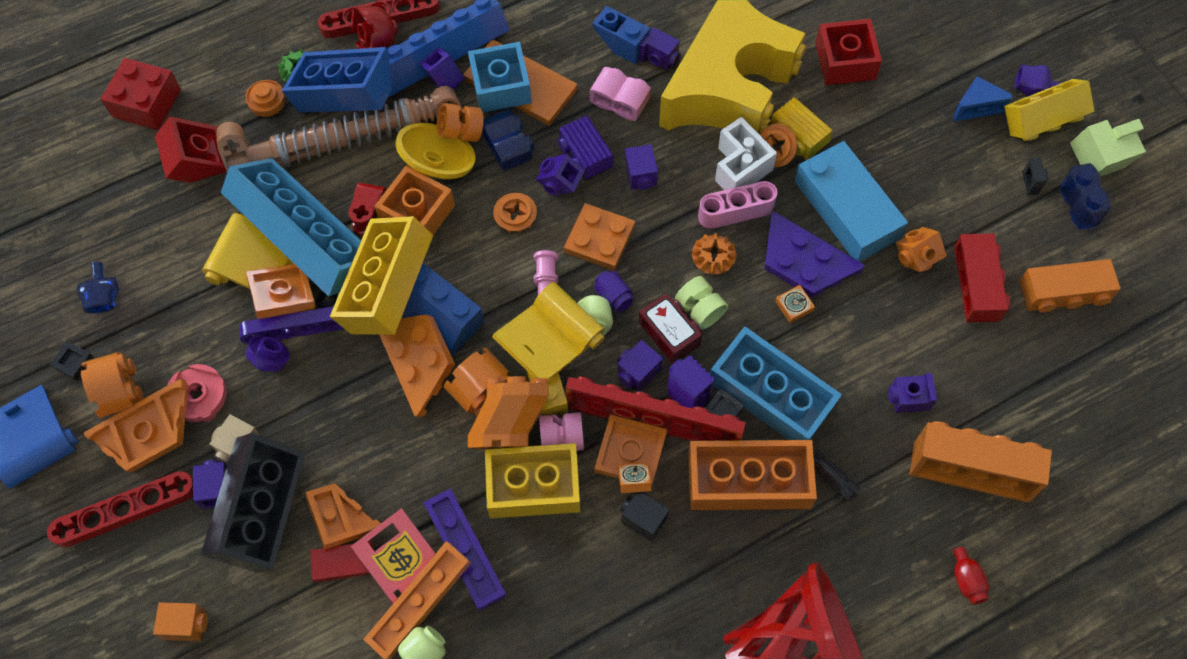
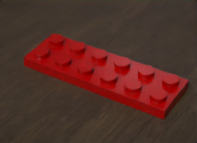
[566,377,746,441]

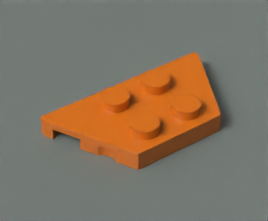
[379,315,455,418]
[84,378,188,473]

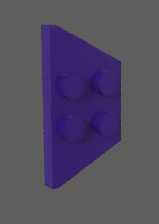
[764,211,864,298]

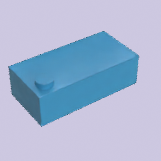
[794,141,908,262]
[710,326,842,440]

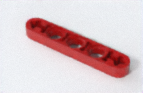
[318,0,440,39]
[47,471,193,548]

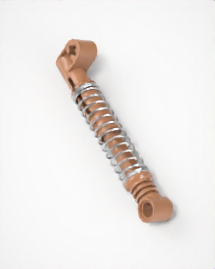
[216,86,462,172]

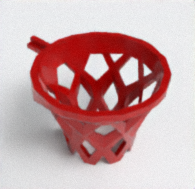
[723,562,863,659]

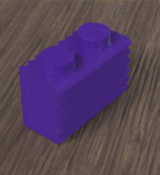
[558,115,613,180]
[667,356,714,409]

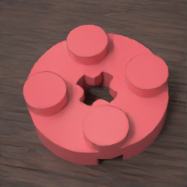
[168,364,227,422]

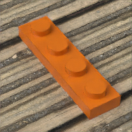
[363,541,472,659]

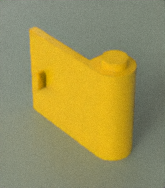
[202,213,294,289]
[492,282,605,381]

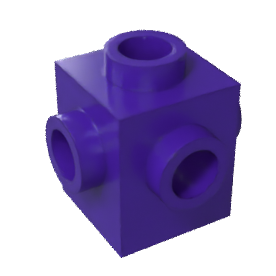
[536,154,585,196]

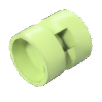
[675,276,728,330]

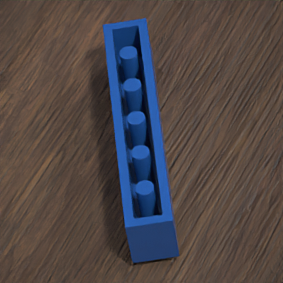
[388,0,509,97]

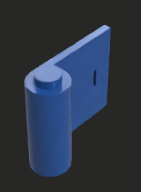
[0,384,79,489]

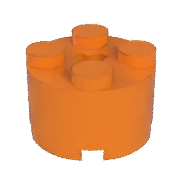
[444,348,511,416]
[81,352,144,418]

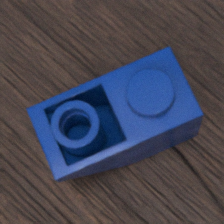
[592,6,650,65]

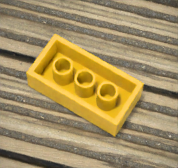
[330,216,433,335]

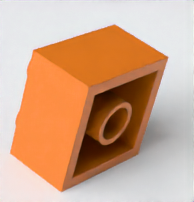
[374,165,455,235]

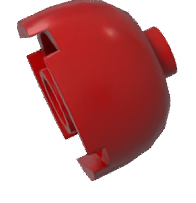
[351,6,398,49]

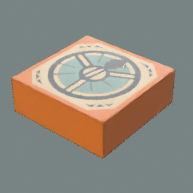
[775,285,815,323]
[618,463,651,493]

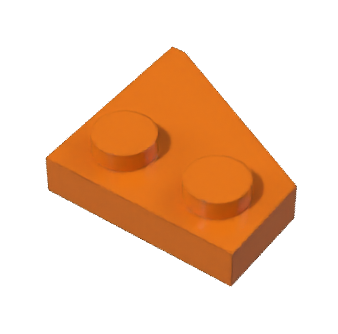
[305,483,380,550]

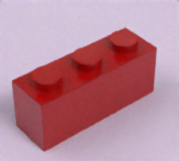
[954,233,1010,322]

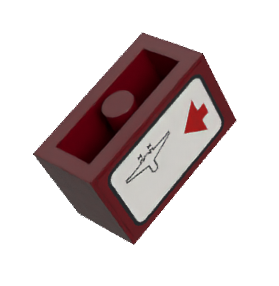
[639,293,702,364]

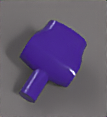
[1014,64,1061,96]

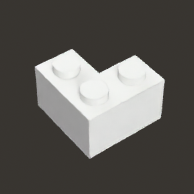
[715,117,777,190]

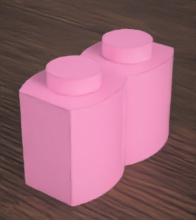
[590,67,651,121]

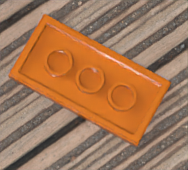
[463,40,578,126]

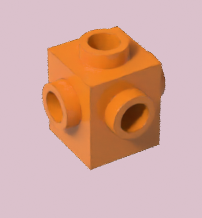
[896,227,947,272]

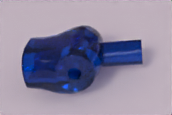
[77,261,119,314]

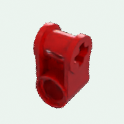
[348,182,387,237]

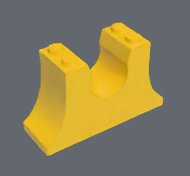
[659,0,806,135]

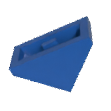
[953,77,1012,122]

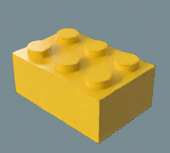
[485,443,581,519]

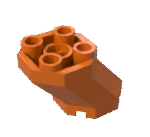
[468,376,549,449]

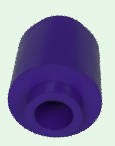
[594,271,635,313]

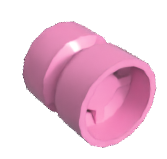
[539,412,584,451]

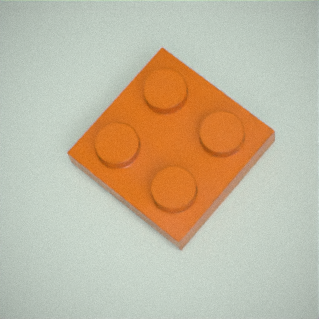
[564,203,635,271]
[246,264,315,319]
[594,414,667,488]

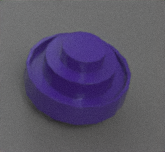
[245,336,290,372]

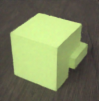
[1070,119,1146,181]

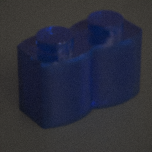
[482,109,534,172]
[1061,163,1111,229]

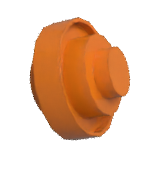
[246,80,286,117]

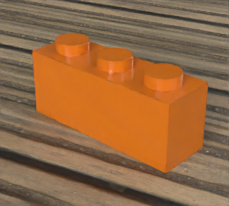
[1019,259,1120,312]

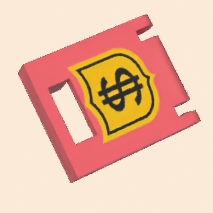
[350,508,435,604]

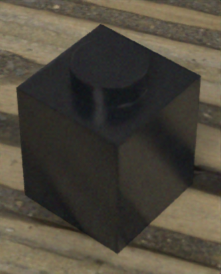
[620,492,669,542]

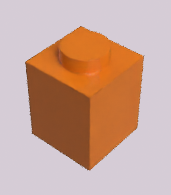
[153,602,208,642]

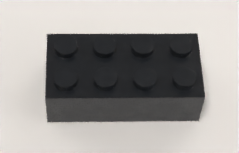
[201,433,305,573]

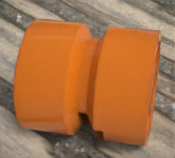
[437,103,483,142]

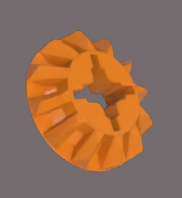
[760,123,799,167]
[493,193,537,233]
[692,232,737,275]

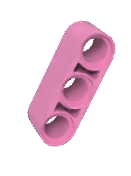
[698,181,777,229]

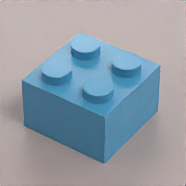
[468,42,532,112]

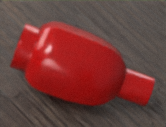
[953,547,990,605]

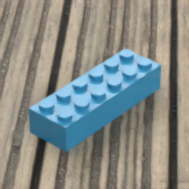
[221,158,361,296]

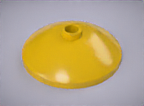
[395,123,476,180]

